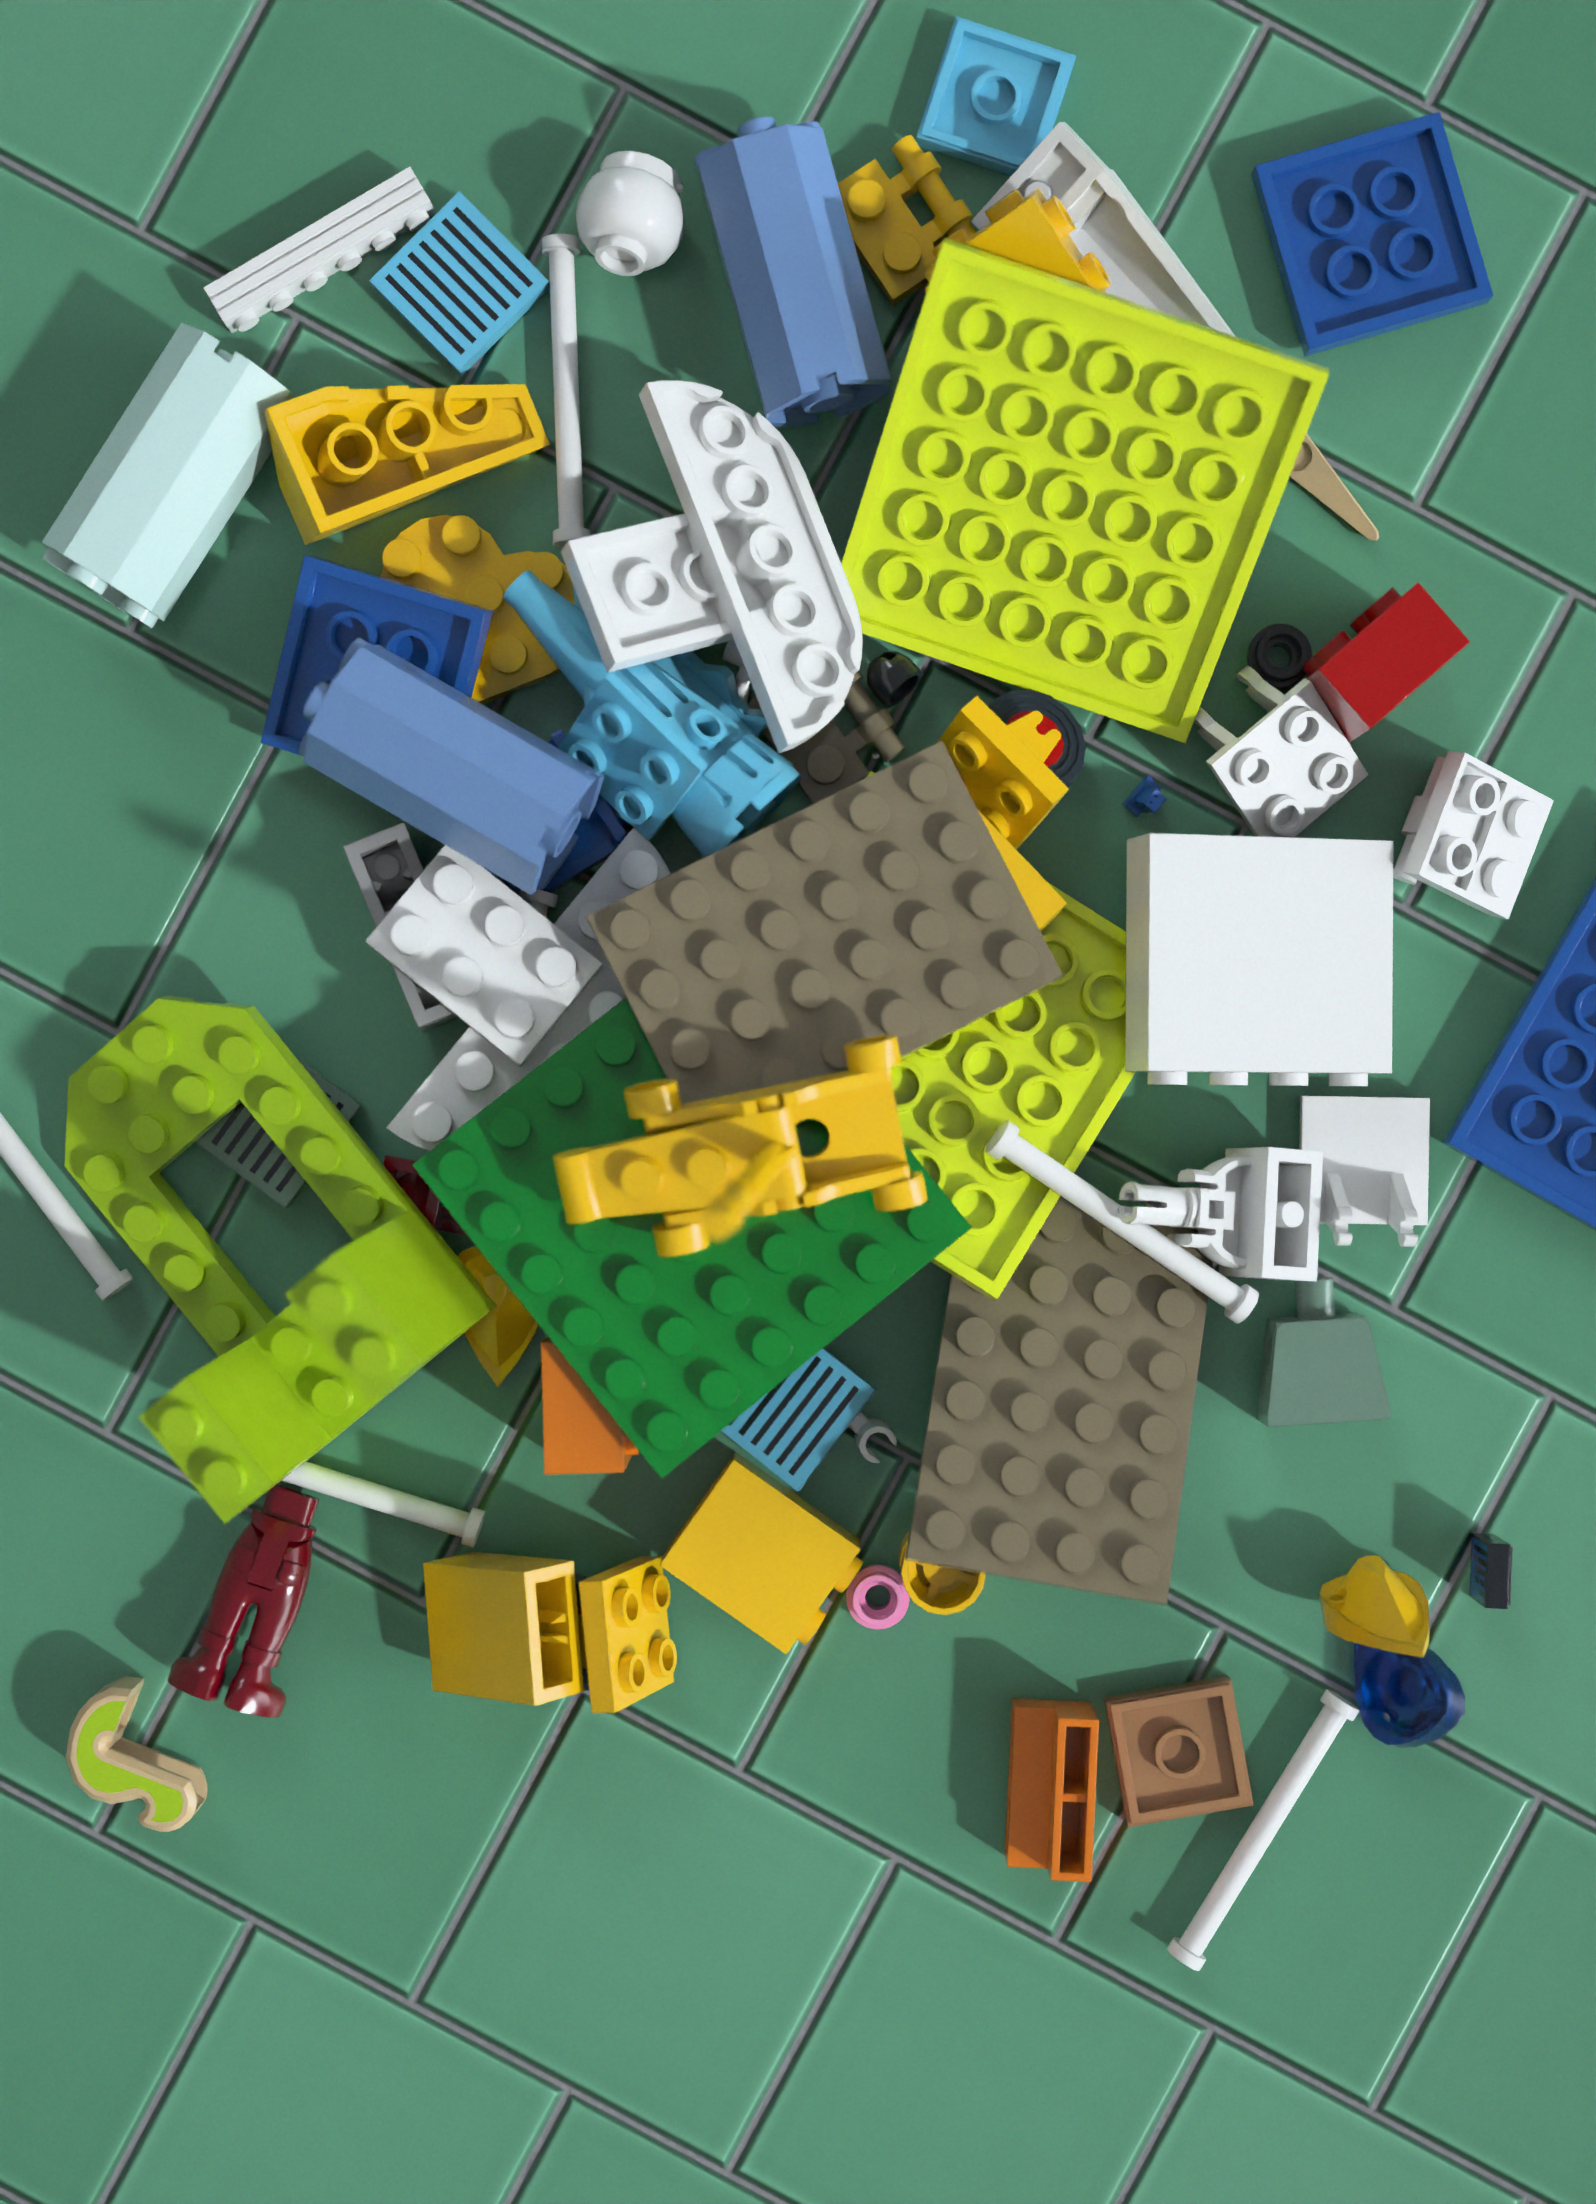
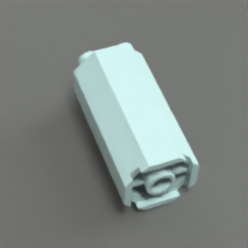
[41,322,294,628]

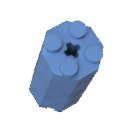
[694,117,891,427]
[299,638,604,895]

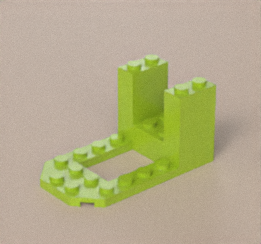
[64,996,497,1523]

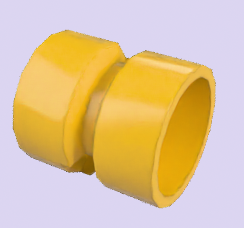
[898,1531,986,1615]

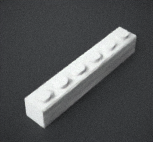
[204,167,436,333]

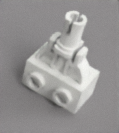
[1119,1147,1323,1282]

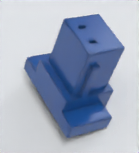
[1122,776,1167,817]

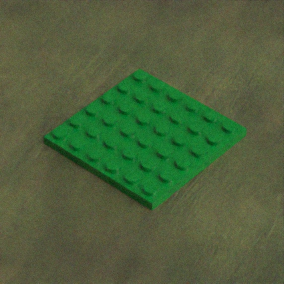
[412,997,972,1479]

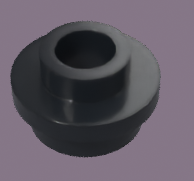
[1247,624,1312,689]

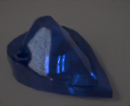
[1354,1643,1466,1748]

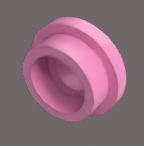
[846,1564,910,1630]

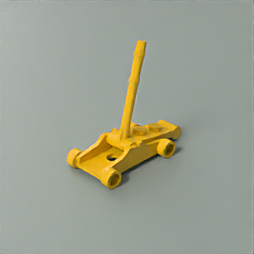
[553,1034,928,1257]

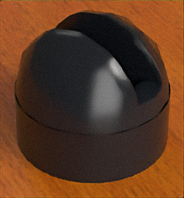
[867,651,923,708]

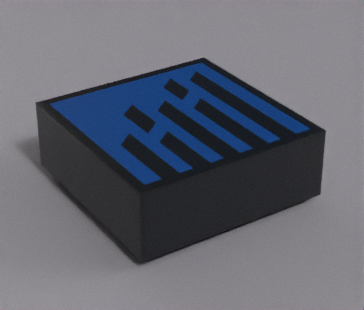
[1469,1533,1513,1609]

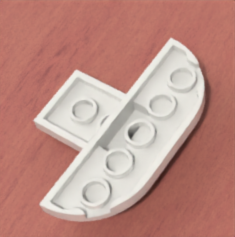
[561,380,863,753]
[366,827,670,1151]

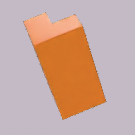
[1004,1698,1099,1882]

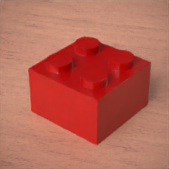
[1303,582,1470,743]

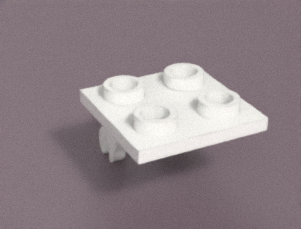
[1194,666,1368,838]
[1299,1096,1430,1247]

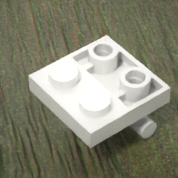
[1393,751,1554,919]

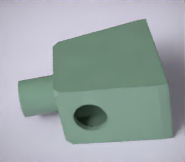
[1257,1277,1391,1427]

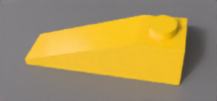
[264,384,550,545]

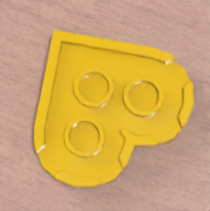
[381,515,574,705]

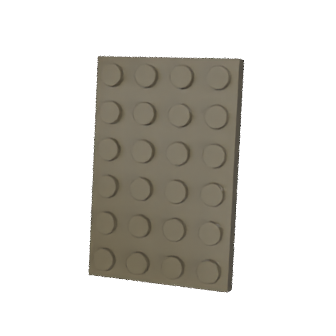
[586,741,1063,1104]
[905,1196,1213,1606]

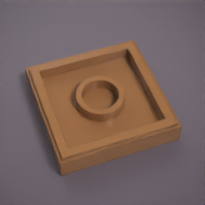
[1104,1675,1253,1827]

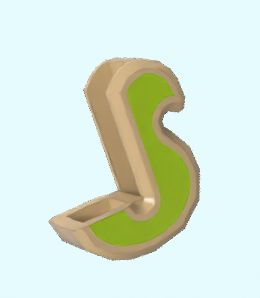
[65,1676,208,1832]

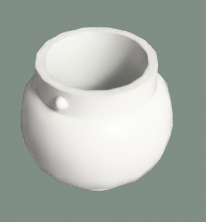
[576,151,684,276]

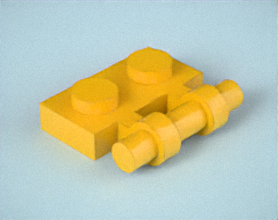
[838,135,976,307]

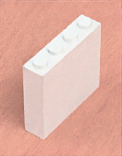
[1125,833,1394,1086]

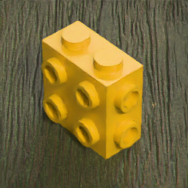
[924,187,1111,293]

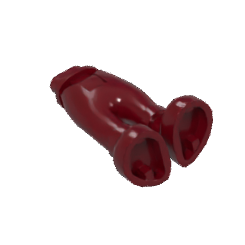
[167,1484,319,1718]

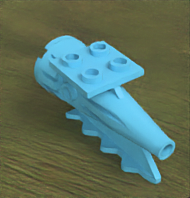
[503,570,802,858]

